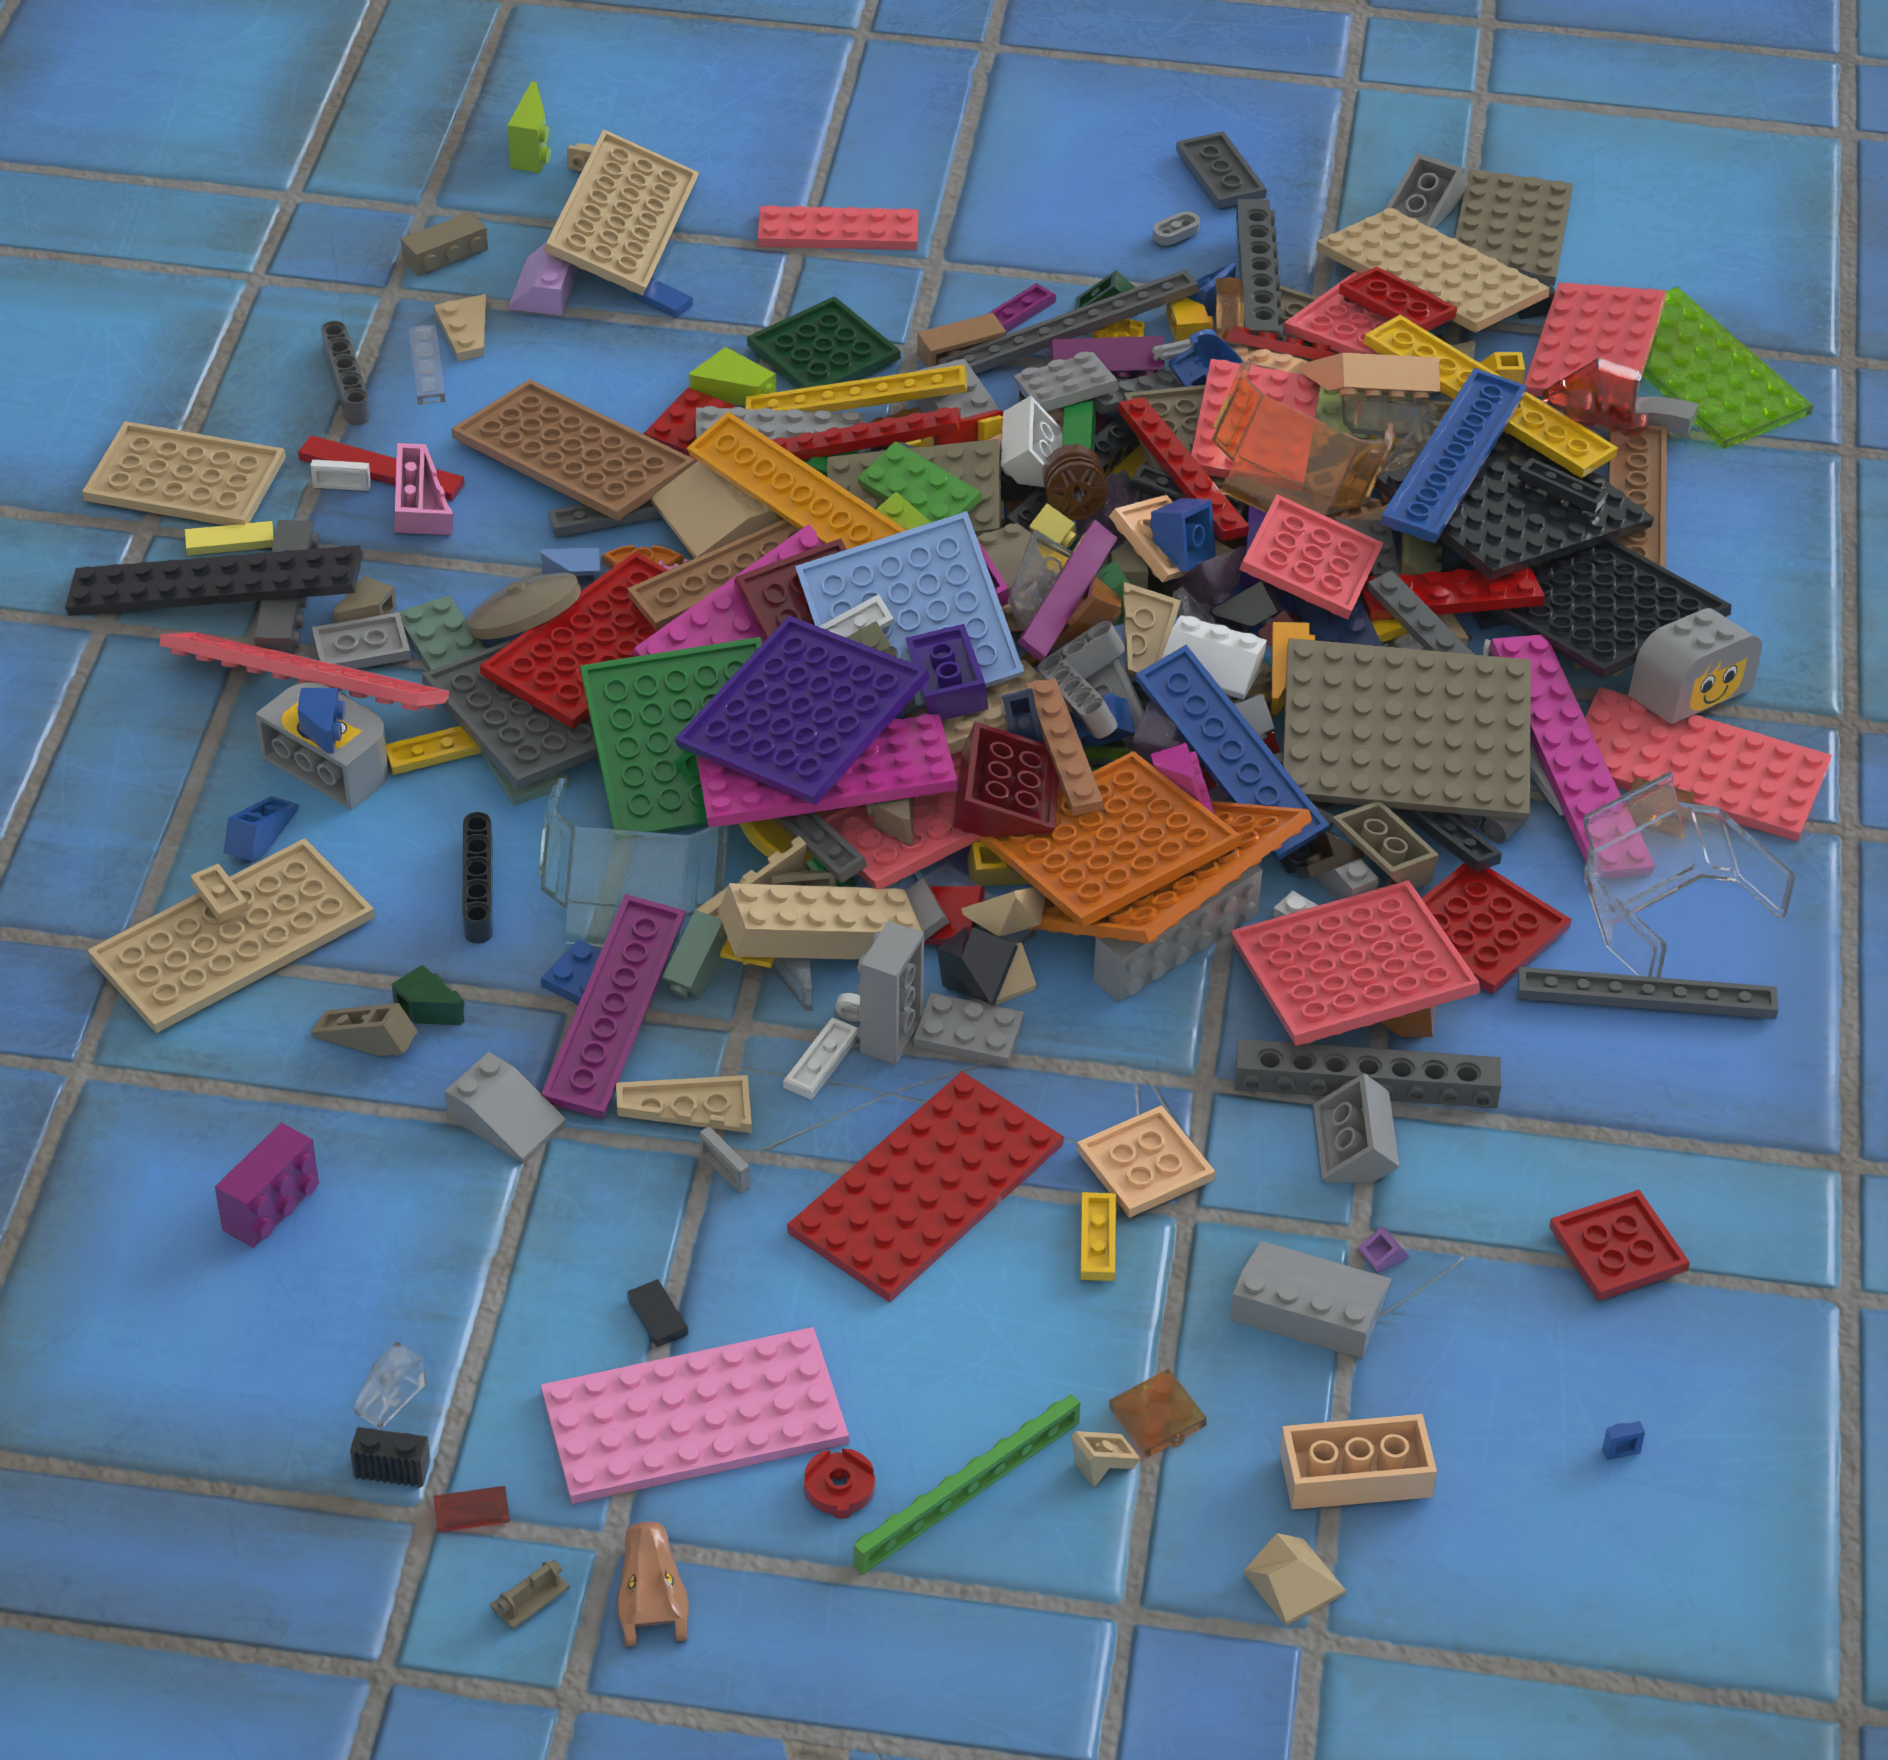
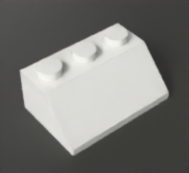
[1000,396,1063,487]
[1162,615,1267,700]

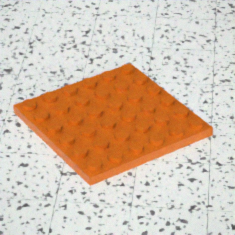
[979,751,1242,928]

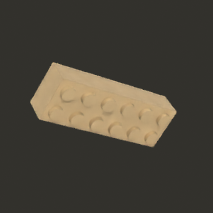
[718,883,922,959]

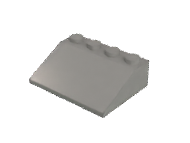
[1230,1241,1392,1359]

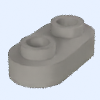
[1152,212,1200,246]

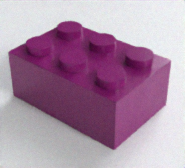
[215,1122,319,1248]

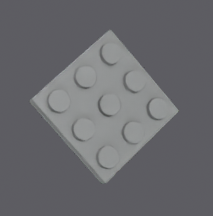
[1014,352,1119,412]

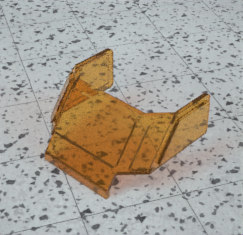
[1211,357,1395,516]

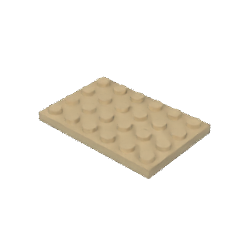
[82,421,286,526]

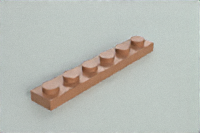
[1026,678,1103,816]

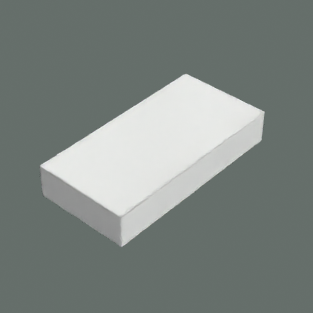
[311,459,371,491]

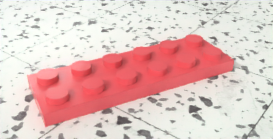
[758,205,918,250]

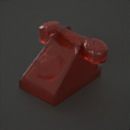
[1543,358,1649,437]

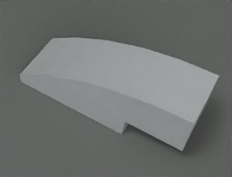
[1606,397,1699,437]

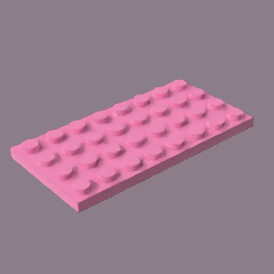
[541,1327,849,1504]

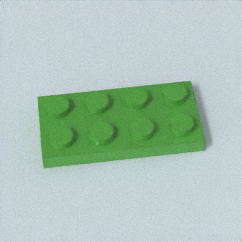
[857,441,983,523]

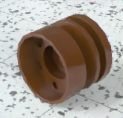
[1042,444,1108,520]

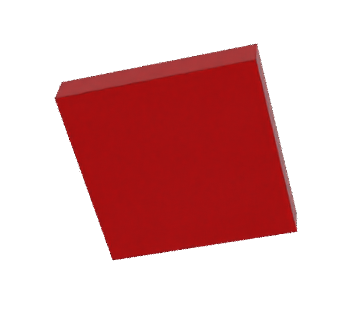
[924,885,985,945]

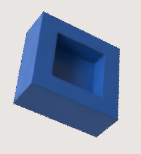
[1602,1421,1645,1460]

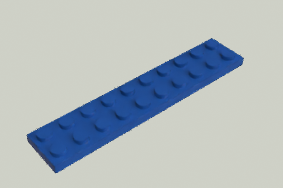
[1380,368,1527,543]

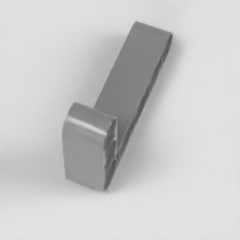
[1038,621,1125,738]

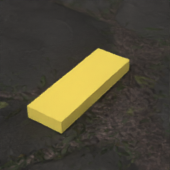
[185,521,274,556]

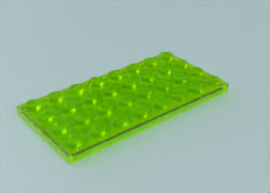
[1643,286,1813,449]

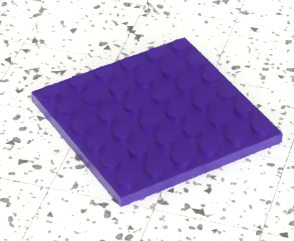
[674,616,930,805]

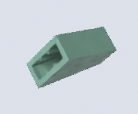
[662,910,727,999]

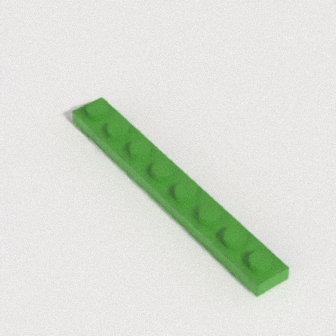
[854,1394,1081,1575]

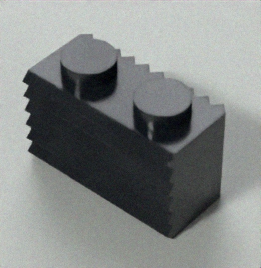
[350,1427,431,1488]

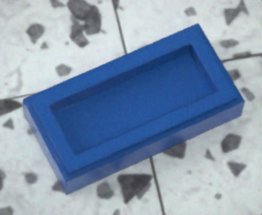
[634,278,693,318]

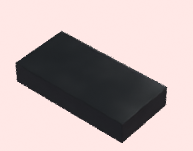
[627,1279,688,1347]

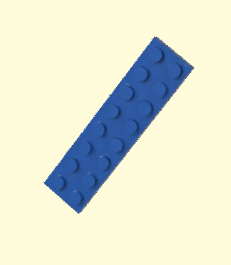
[1136,644,1329,861]

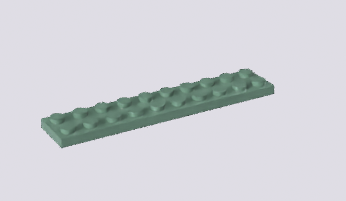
[395,595,570,806]

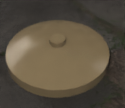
[467,572,581,639]

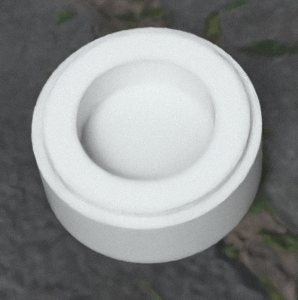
[835,993,860,1022]

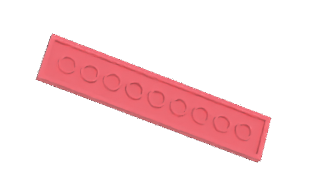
[159,631,449,711]

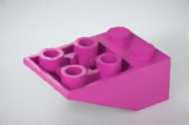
[1151,743,1214,814]

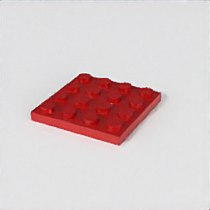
[1422,863,1572,994]

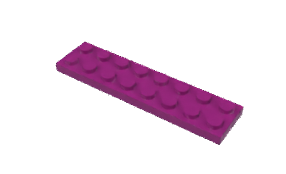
[541,894,686,1119]

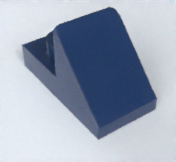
[1001,688,1044,744]

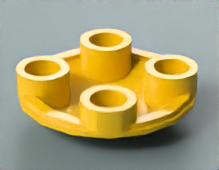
[1091,318,1145,338]

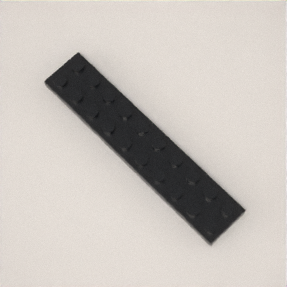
[65,545,363,616]

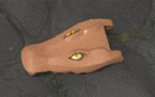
[616,1521,690,1647]

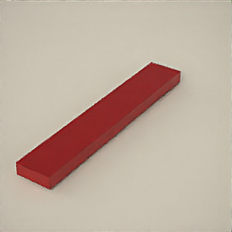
[298,435,465,501]

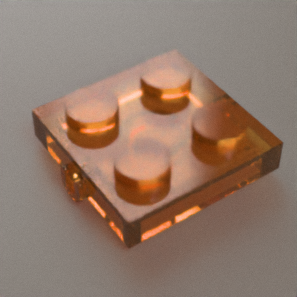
[1109,1368,1207,1457]

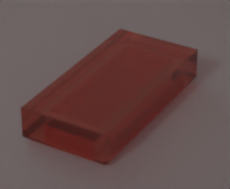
[433,1486,510,1532]

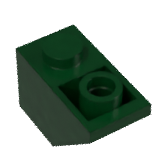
[392,965,465,1025]

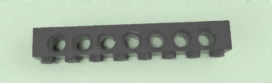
[1236,199,1284,352]
[1235,1039,1501,1108]

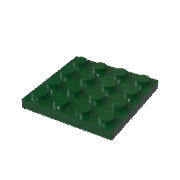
[747,296,901,389]

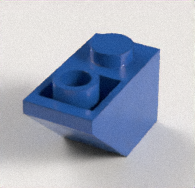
[297,688,345,753]

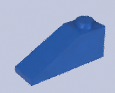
[223,796,299,862]

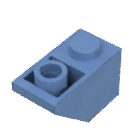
[541,548,601,591]

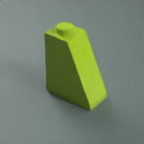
[689,347,776,407]

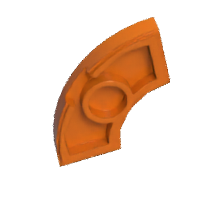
[602,545,684,569]

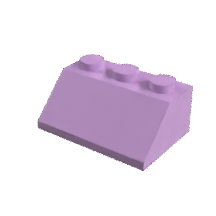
[509,243,579,316]

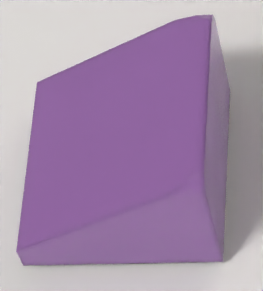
[1358,1226,1409,1273]

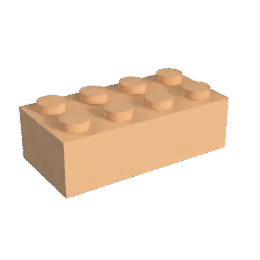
[1279,1414,1437,1510]

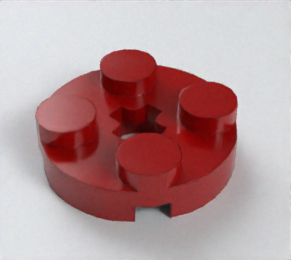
[804,1448,875,1519]

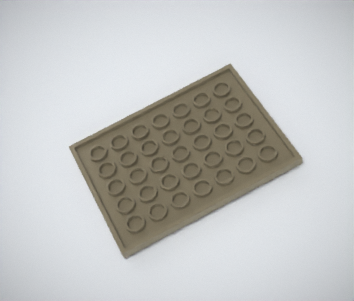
[1282,638,1531,820]

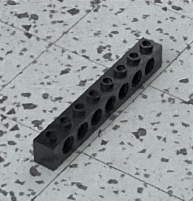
[1003,414,1140,533]

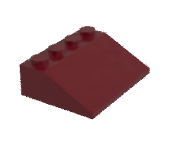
[953,722,1059,837]

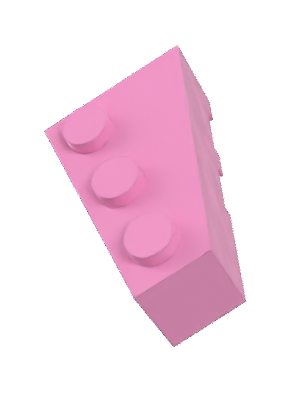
[394,443,453,535]

